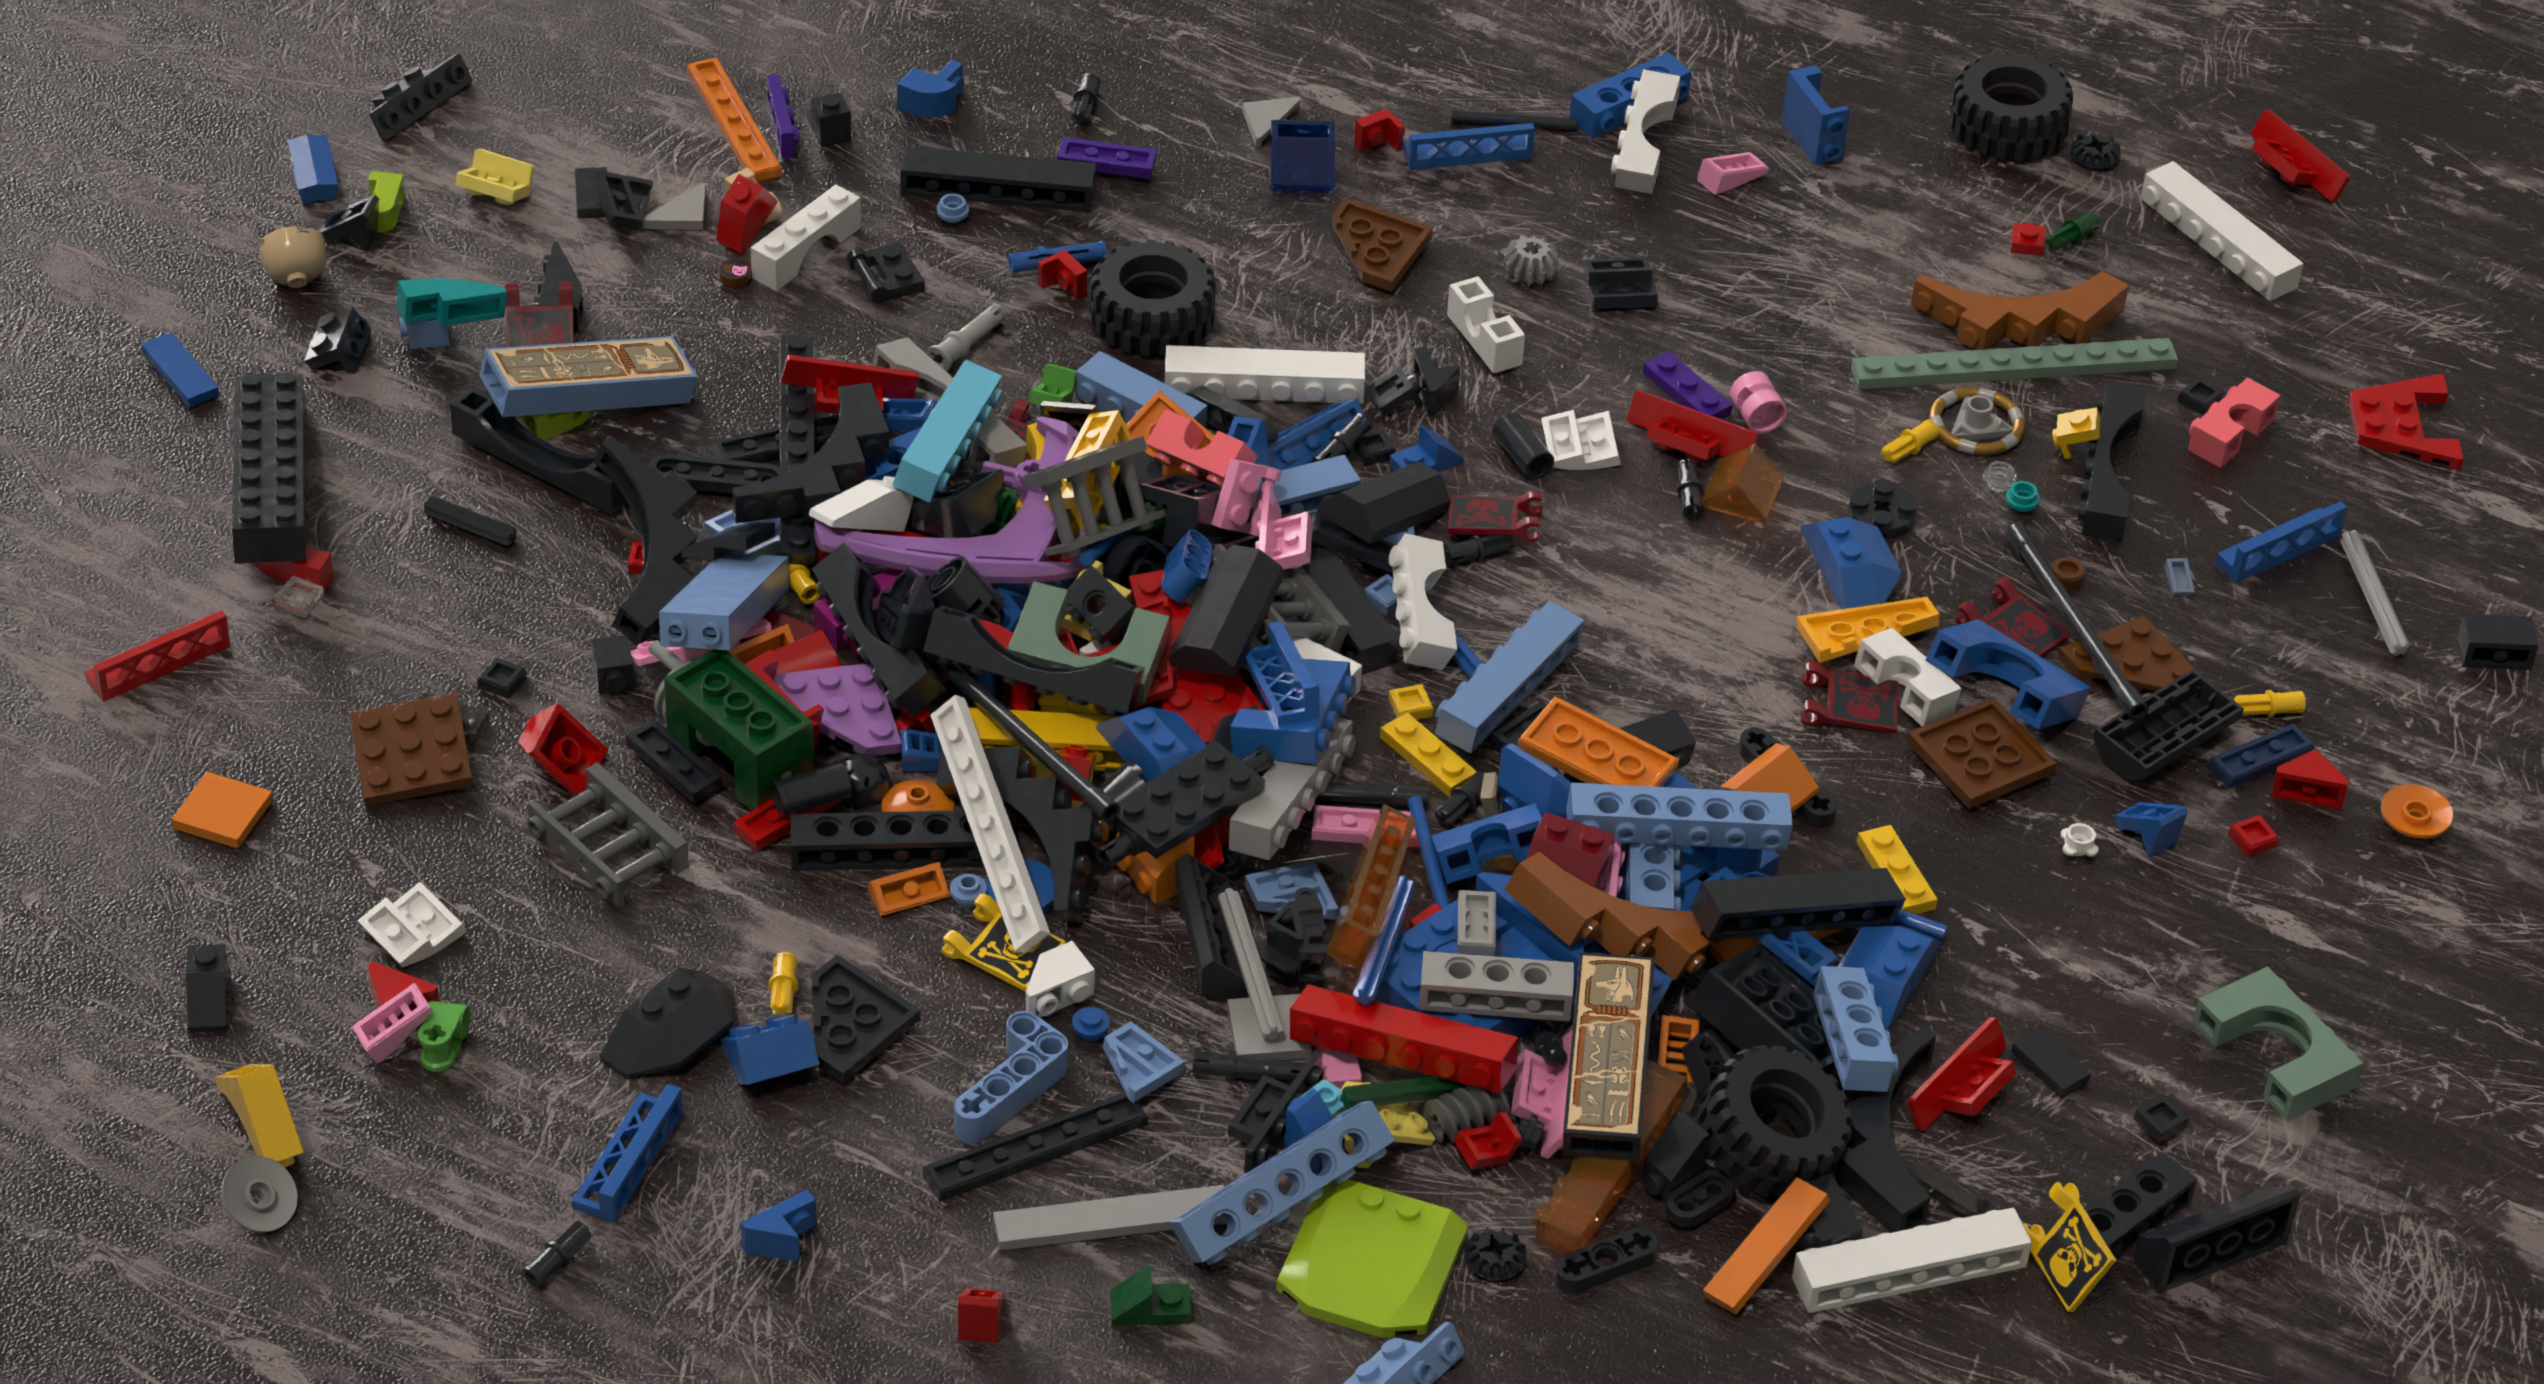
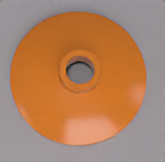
[882,779,954,812]
[2381,784,2453,838]

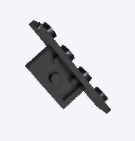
[369,54,472,140]
[1228,1050,1325,1174]

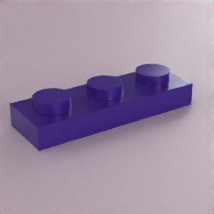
[766,74,799,159]
[1057,137,1157,179]
[1642,351,1732,419]

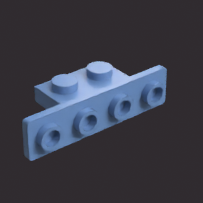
[1343,1322,1465,1384]

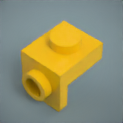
[2052,407,2100,460]

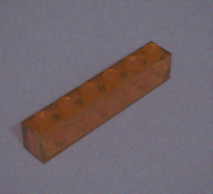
[1325,804,1416,970]
[1533,1060,1687,1255]

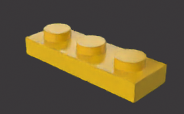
[1380,712,1477,797]
[1857,825,1938,914]

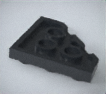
[811,955,920,1083]

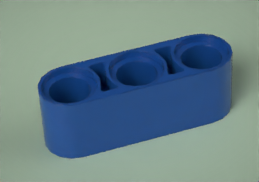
[1161,530,1213,604]

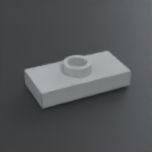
[1457,890,1496,956]

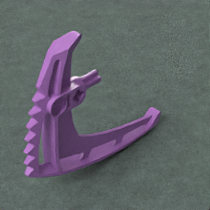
[814,416,1100,584]

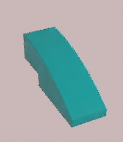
[396,278,507,327]

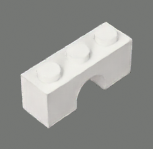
[1447,276,1525,373]
[1854,628,1962,726]

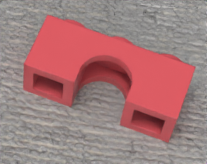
[2188,377,2281,468]
[1145,409,1258,486]

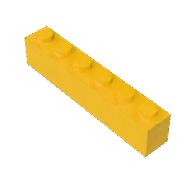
[969,708,1125,771]

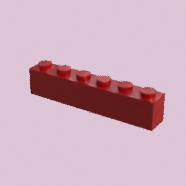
[1290,985,1518,1093]

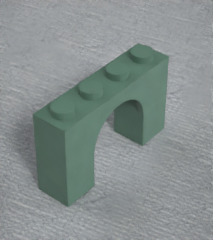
[1008,581,1170,704]
[2192,966,2363,1121]

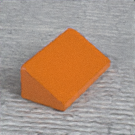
[867,862,951,917]

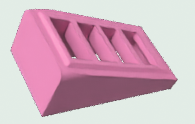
[1697,152,1769,194]
[352,983,433,1064]

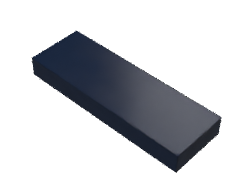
[2208,723,2315,789]

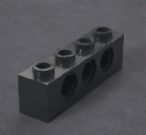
[2084,1152,2197,1260]

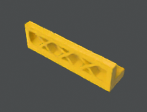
[1044,410,1133,530]

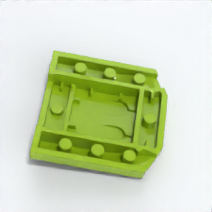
[1276,1179,1469,1338]

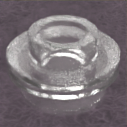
[1982,461,2017,492]

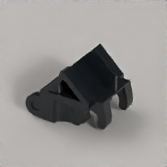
[1259,887,1327,988]

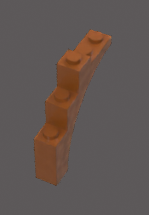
[1911,271,2129,350]
[1504,852,1723,980]

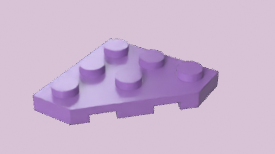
[774,664,901,756]

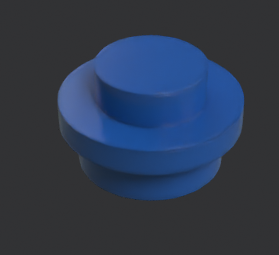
[1072,1007,1110,1042]

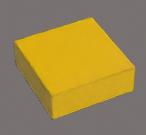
[1388,684,1433,720]

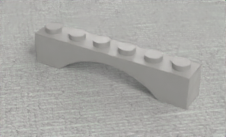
[872,337,1028,472]

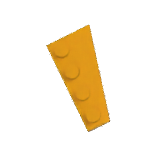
[1796,597,1940,663]

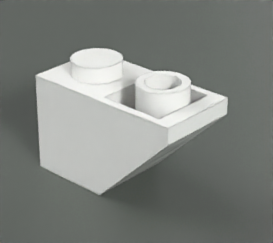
[1026,941,1095,1018]

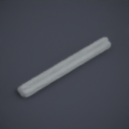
[2341,530,2410,656]
[1218,888,1283,1041]

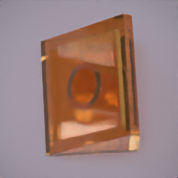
[1702,443,1784,524]

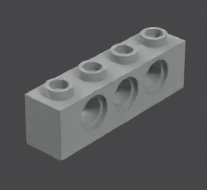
[1419,951,1574,1021]

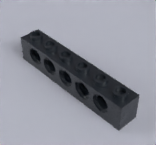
[791,809,1011,871]

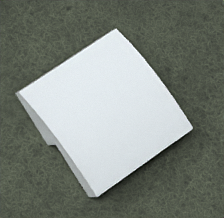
[1541,410,1621,470]
[358,882,467,967]

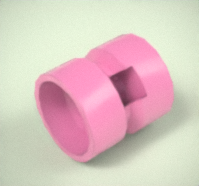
[1730,371,1788,434]

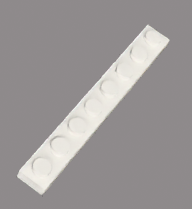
[930,695,1050,954]

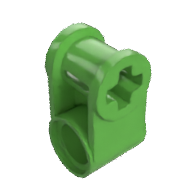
[418,1000,471,1072]

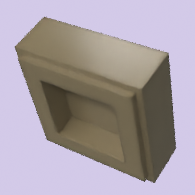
[1480,772,1503,818]

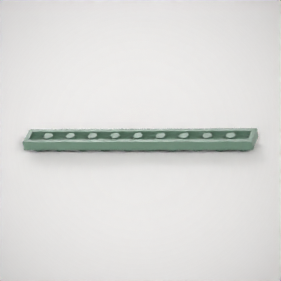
[1851,338,2178,389]

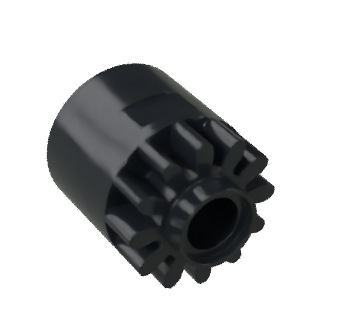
[927,556,1005,624]

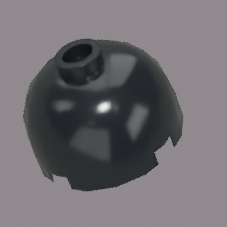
[1103,535,1169,597]

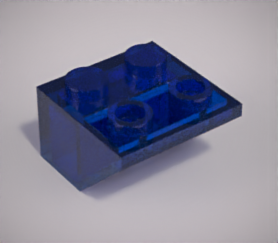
[1270,120,1335,192]

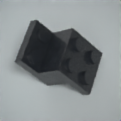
[1139,473,1257,553]

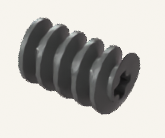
[1423,1085,1511,1143]

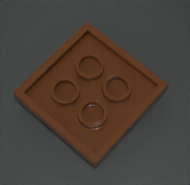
[350,692,474,807]
[1907,697,2057,809]

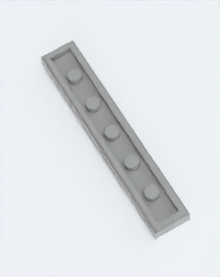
[993,1185,1227,1251]

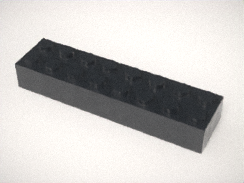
[232,372,306,564]

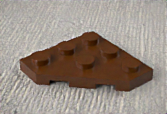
[1332,198,1433,292]
[2058,615,2203,693]

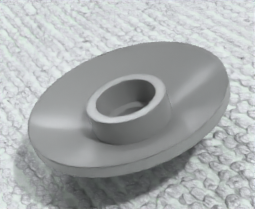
[221,1156,298,1233]

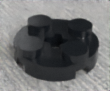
[1848,479,1917,539]

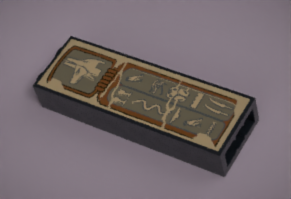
[1562,952,1655,1161]

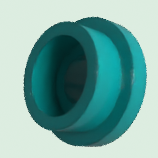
[2005,481,2040,512]

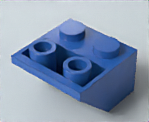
[720,1014,820,1085]

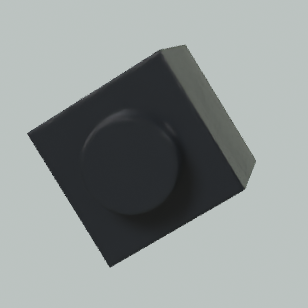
[591,635,634,694]

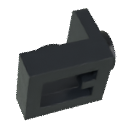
[1366,366,1423,416]

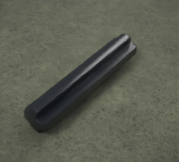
[423,496,517,546]

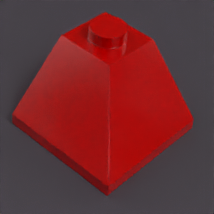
[518,702,608,796]

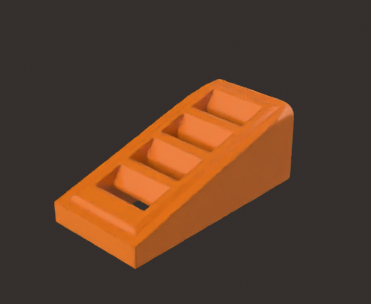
[1655,1015,1699,1090]

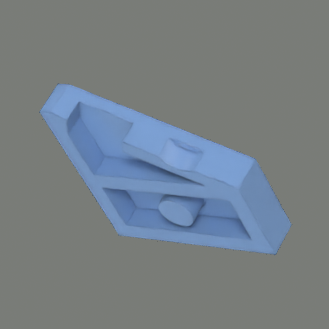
[1245,860,1338,920]
[1103,1021,1185,1103]

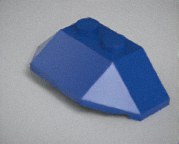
[1800,517,1902,610]
[1096,707,1207,783]
[1498,743,1571,819]
[1838,926,1942,1032]

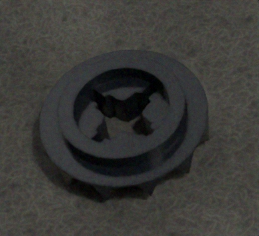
[2071,132,2121,169]
[1464,1227,1526,1281]

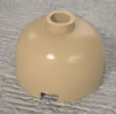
[259,226,326,288]

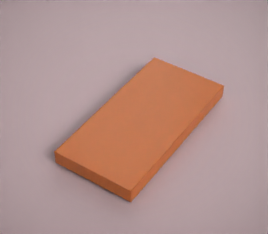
[1517,696,1679,787]

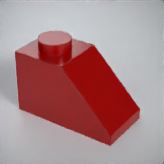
[716,174,778,256]

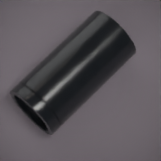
[1492,412,1554,480]
[771,762,852,817]

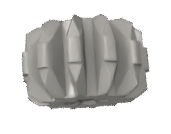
[1504,235,1559,286]

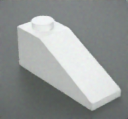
[809,476,915,532]

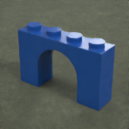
[1925,619,2091,730]
[1230,658,1356,764]

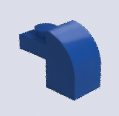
[897,60,965,118]

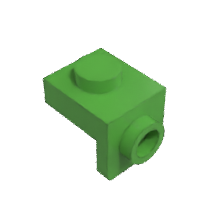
[1029,364,1076,410]

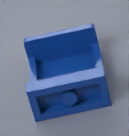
[1782,65,1850,165]

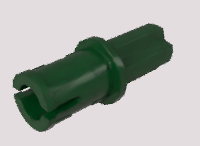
[2046,211,2100,250]
[980,487,1020,536]

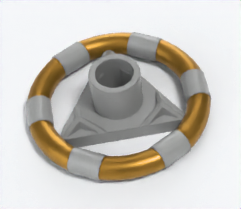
[1929,387,2025,456]

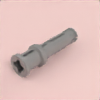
[926,303,1006,372]

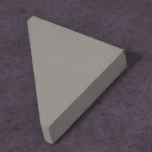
[1243,97,1300,147]
[643,183,706,230]

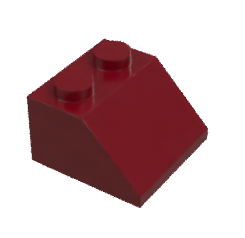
[1526,812,1615,889]

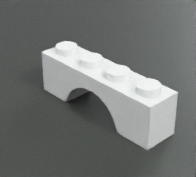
[1611,69,1680,194]
[751,185,861,291]
[1389,533,1457,670]

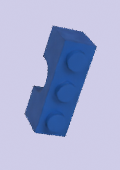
[1431,803,1542,884]

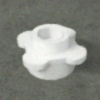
[2060,823,2099,857]

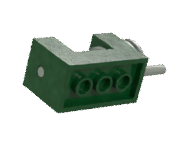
[648,640,814,811]

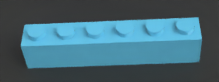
[892,359,1003,503]

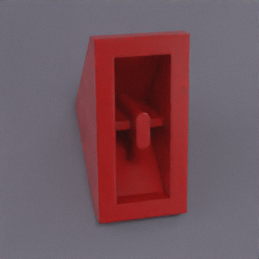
[2270,749,2349,810]
[367,961,439,1028]
[958,1288,1005,1343]

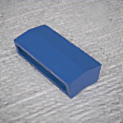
[287,135,338,205]

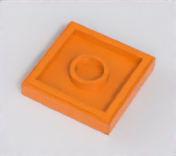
[171,772,273,848]

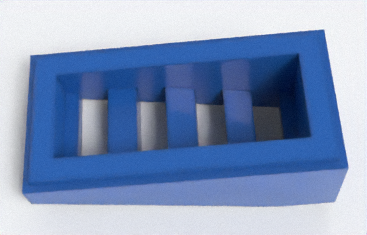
[883,398,937,434]
[901,730,943,773]

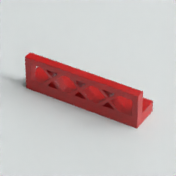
[85,610,231,702]

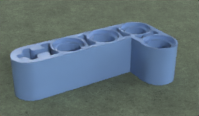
[954,1011,1068,1144]

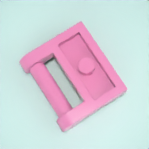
[1211,458,1282,537]

